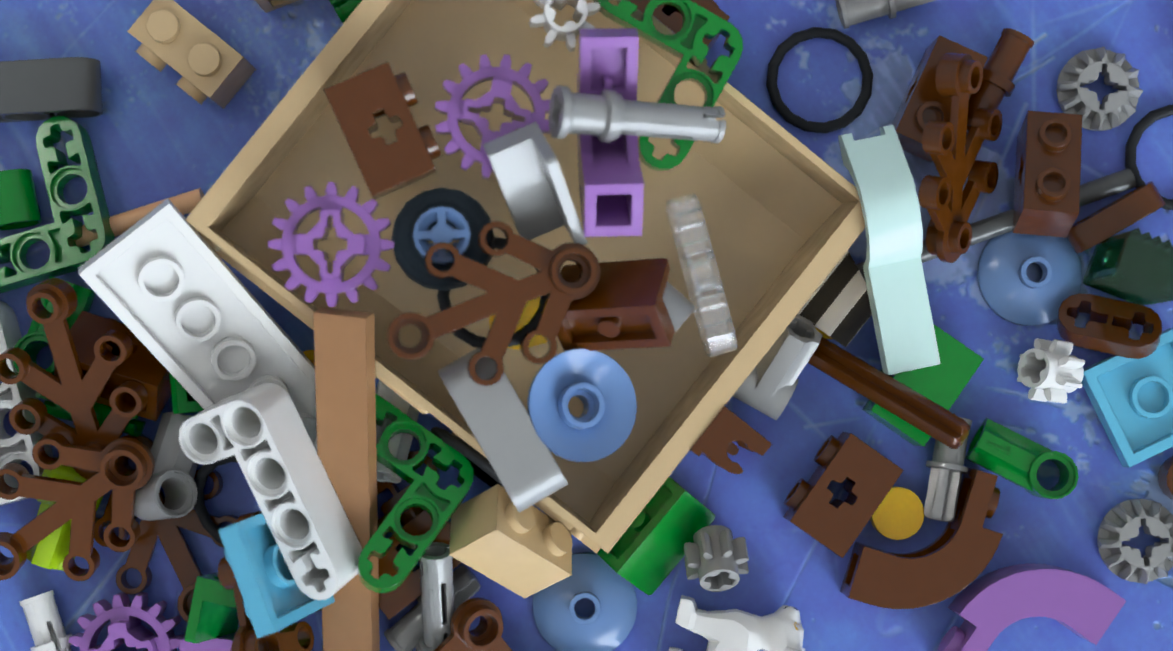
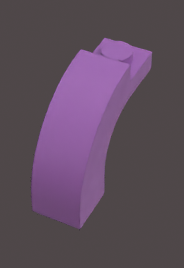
[577,28,644,237]
[938,563,1126,651]

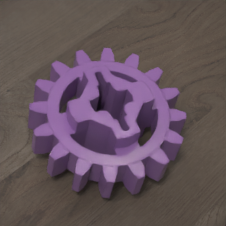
[435,54,551,179]
[268,182,394,307]
[68,592,185,651]

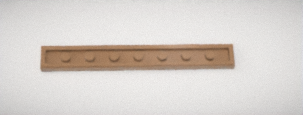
[313,307,380,651]

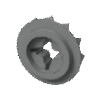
[1057,46,1143,131]
[1097,499,1173,584]

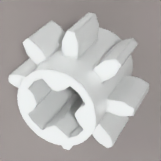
[529,0,600,52]
[1017,338,1085,404]

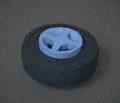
[391,188,495,291]

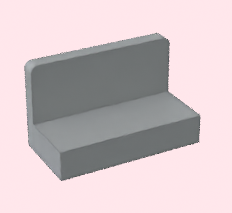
[483,122,588,245]

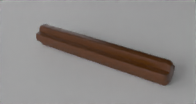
[808,337,970,449]

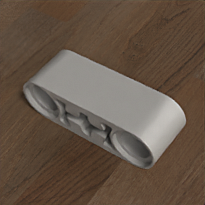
[438,348,568,512]

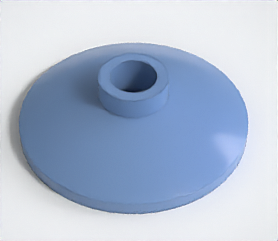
[977,231,1082,326]
[527,349,637,462]
[533,553,637,651]

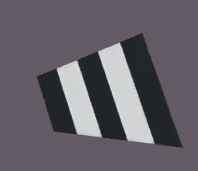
[798,251,872,347]

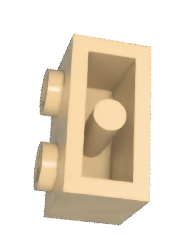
[127,0,256,109]
[449,484,573,599]

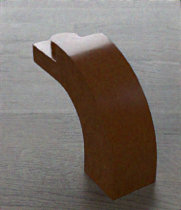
[840,468,1003,609]

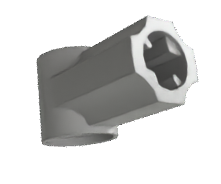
[733,314,822,420]
[134,412,199,521]

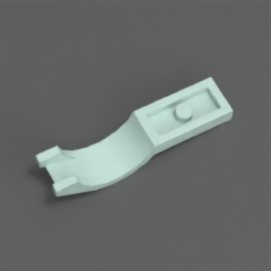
[838,125,941,375]

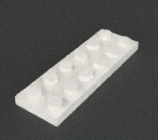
[78,198,317,451]

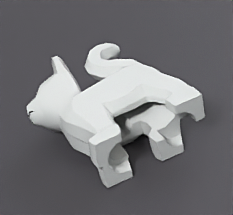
[669,595,805,651]

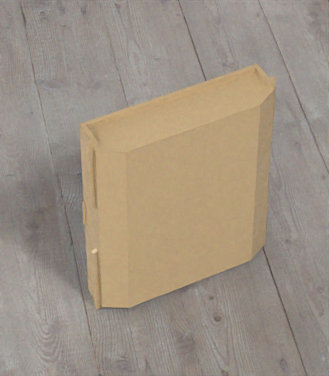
[185,0,865,554]

